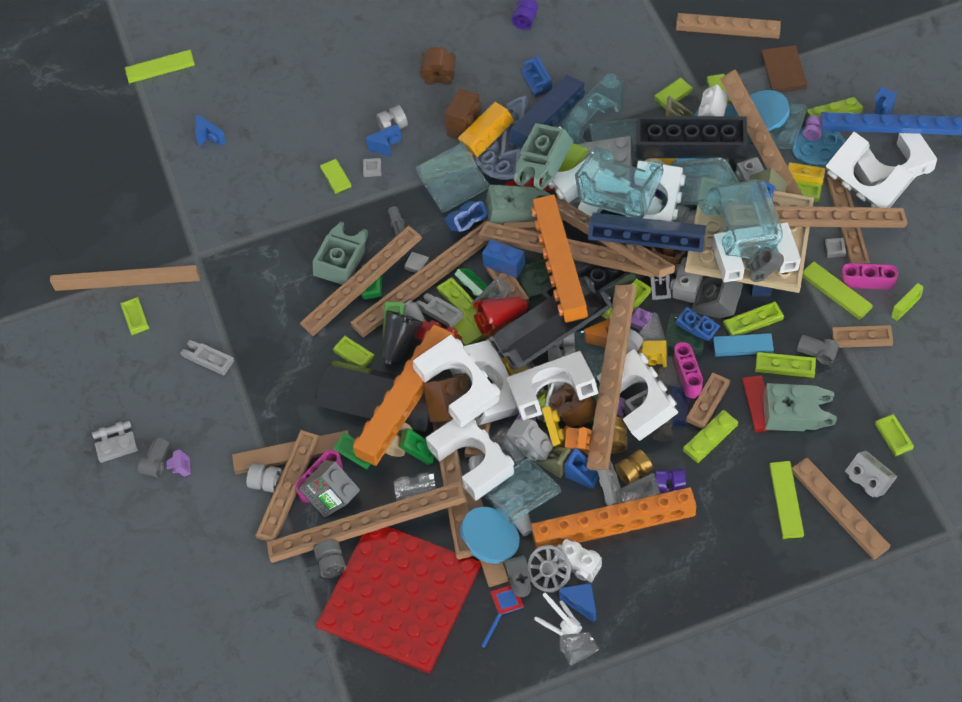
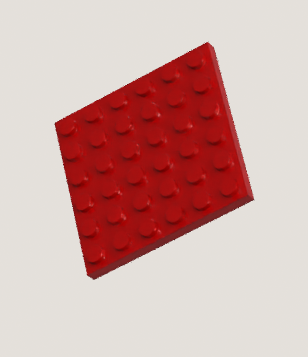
[316,527,481,674]

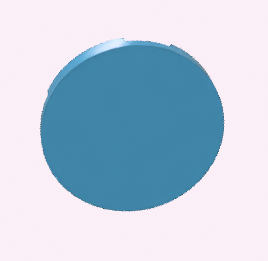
[736,90,790,133]
[791,127,846,168]
[460,507,519,564]

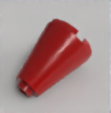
[473,296,528,338]

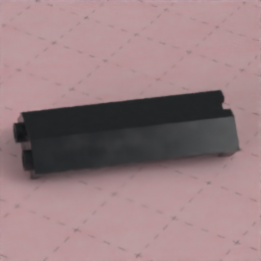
[488,276,613,370]
[315,360,432,432]

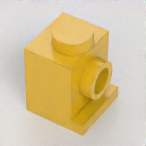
[639,340,668,367]

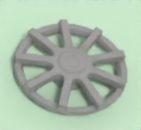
[527,545,571,592]

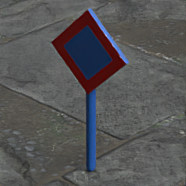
[481,585,524,648]

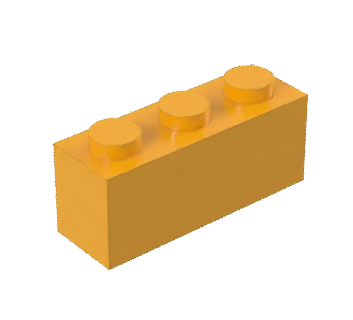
[458,102,515,157]

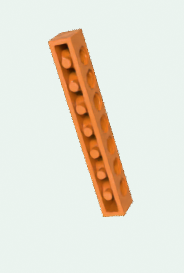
[531,487,696,552]

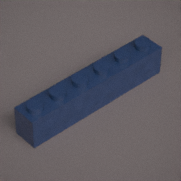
[510,75,585,148]
[588,213,707,252]

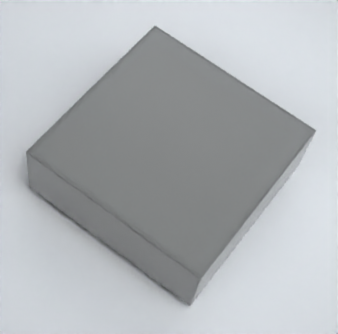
[363,158,382,177]
[824,238,846,258]
[404,252,429,273]

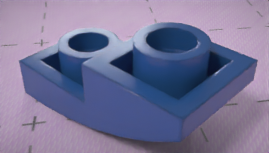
[675,307,720,341]

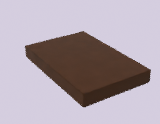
[761,45,807,92]

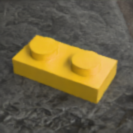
[788,162,826,185]
[542,406,566,448]

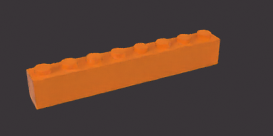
[531,194,588,323]
[353,325,455,466]

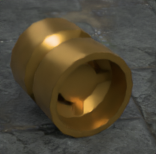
[611,417,627,454]
[615,450,653,486]

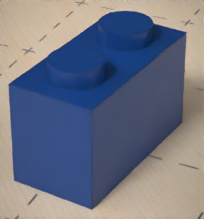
[482,239,525,278]

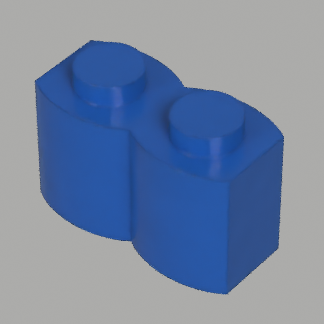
[445,201,488,231]

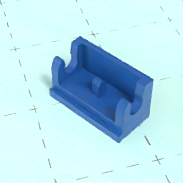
[521,56,552,97]
[874,86,897,114]

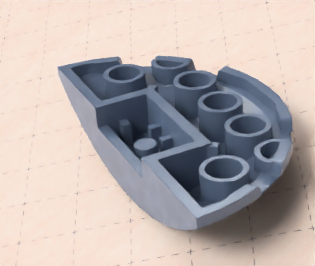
[474,96,529,180]

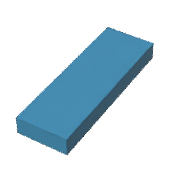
[713,333,774,357]

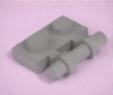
[92,421,138,463]

